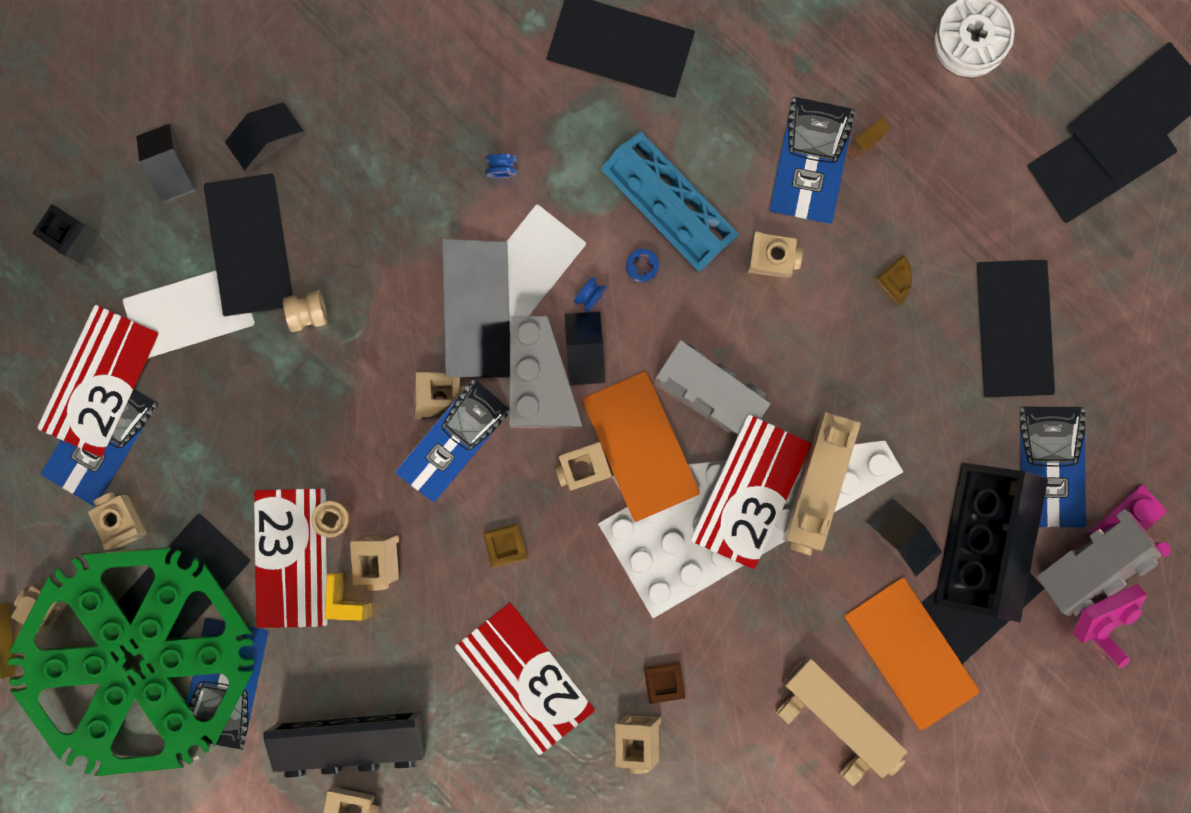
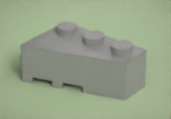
[509,316,583,429]
[654,340,771,438]
[1037,509,1163,617]

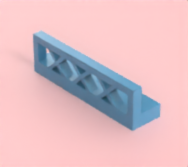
[601,132,739,272]

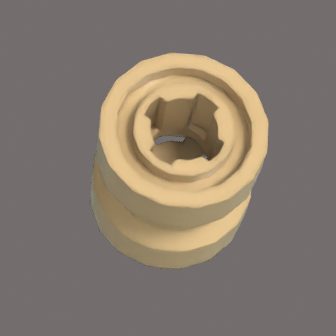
[283,290,328,333]
[311,501,349,538]

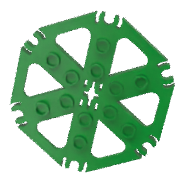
[7,547,254,776]

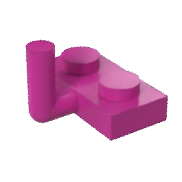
[1086,484,1171,557]
[1073,584,1147,668]

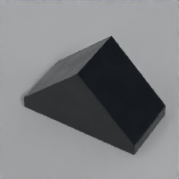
[225,102,305,172]
[136,123,196,203]
[32,204,100,263]
[565,311,605,386]
[866,499,942,577]

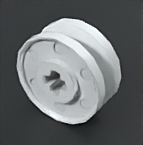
[933,0,1015,78]

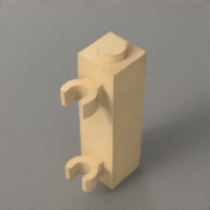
[783,412,861,556]
[775,656,908,786]

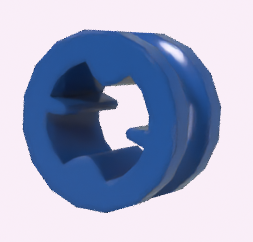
[485,154,518,178]
[626,249,659,283]
[574,276,607,313]

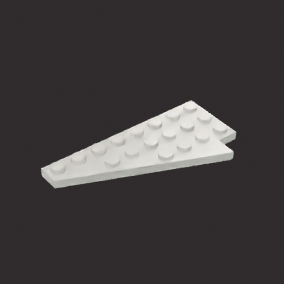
[598,441,903,618]

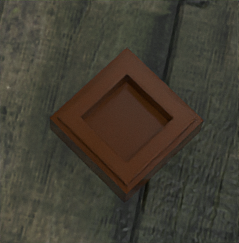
[644,661,686,704]

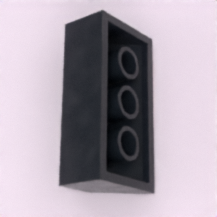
[935,463,1048,623]
[263,711,425,778]

